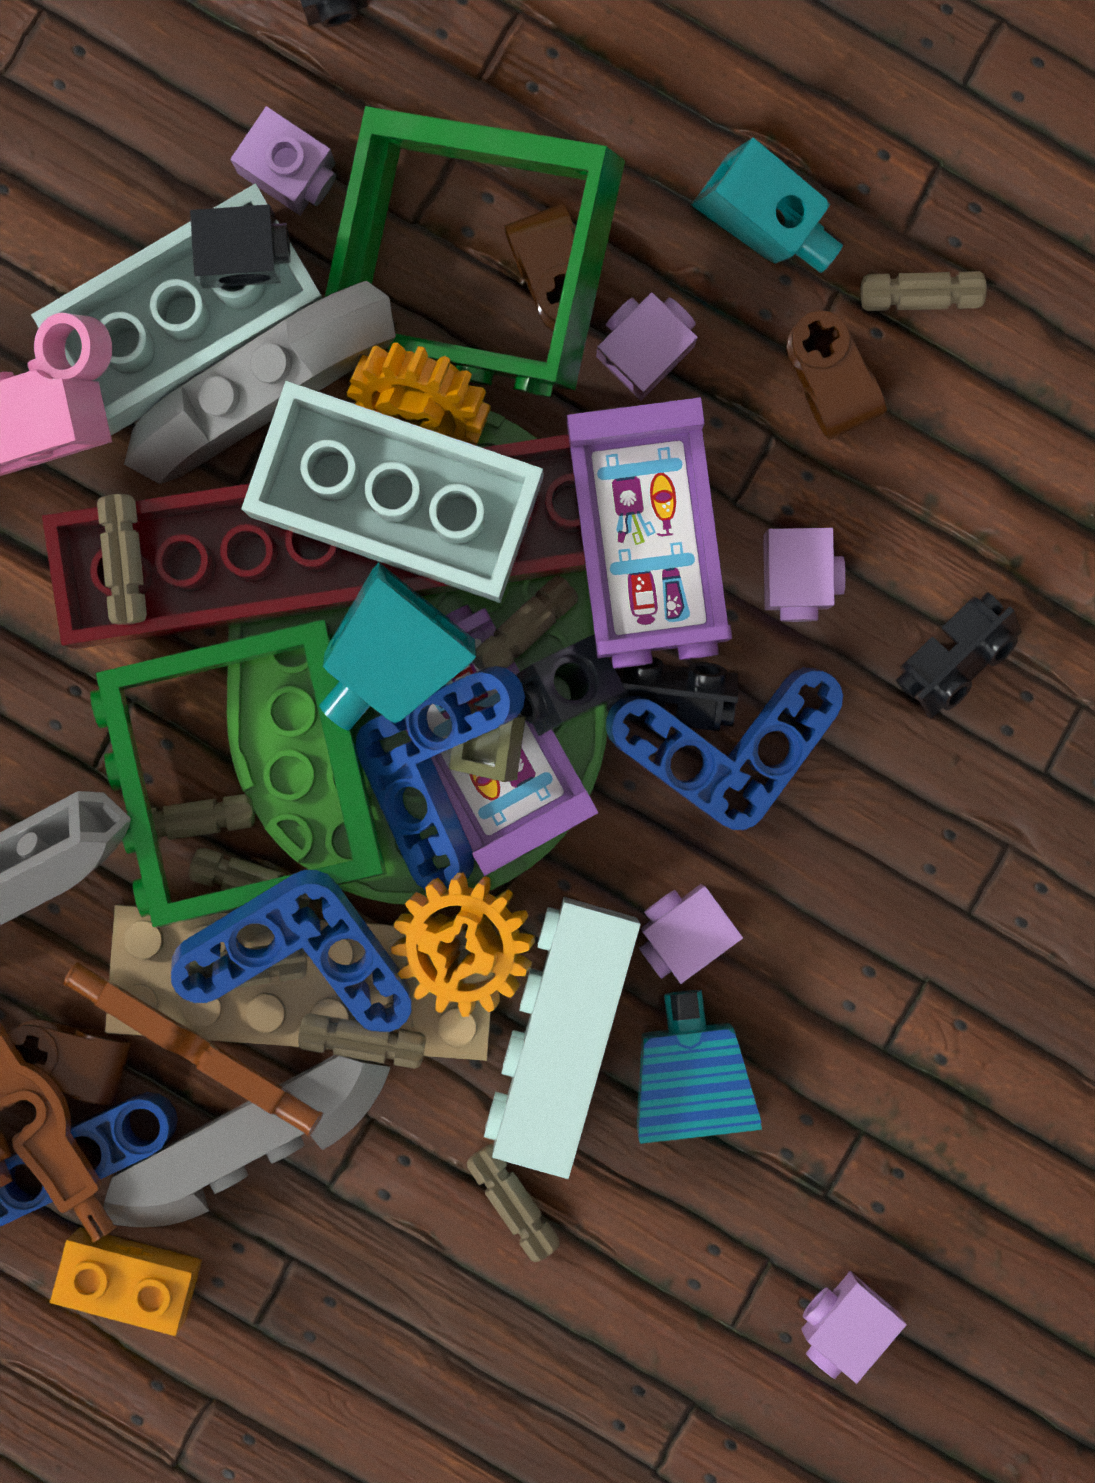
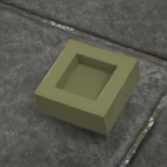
[449,704,526,782]

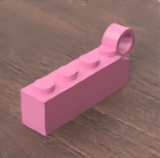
[0,313,112,476]

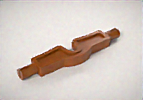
[63,962,323,1136]
[0,1022,117,1242]

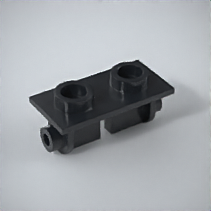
[895,592,1022,719]
[606,656,738,732]

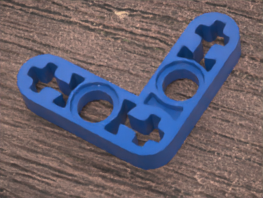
[356,666,525,891]
[606,668,843,830]
[171,870,411,1032]

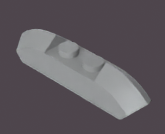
[124,281,395,484]
[0,791,131,925]
[104,1055,390,1227]

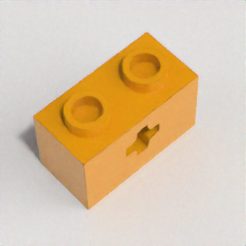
[50,1227,202,1336]

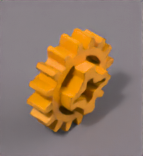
[347,343,491,446]
[391,873,535,1017]

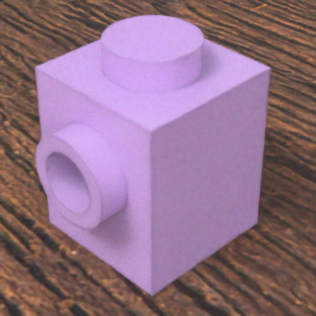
[230,106,336,215]
[596,292,698,401]
[764,528,845,622]
[639,884,743,984]
[801,1271,907,1384]

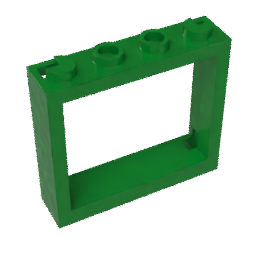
[325,106,625,398]
[90,619,387,927]

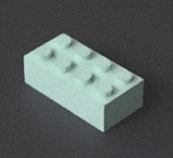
[31,183,323,435]
[241,381,543,603]
[484,897,640,1179]

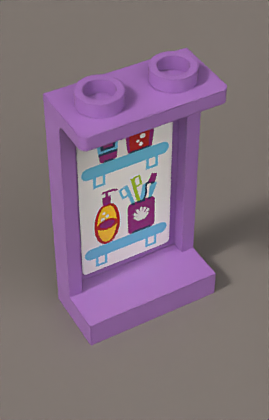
[567,397,732,668]
[406,605,598,876]

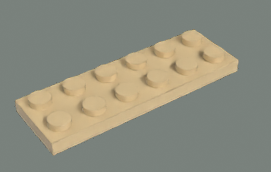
[105,904,497,1061]

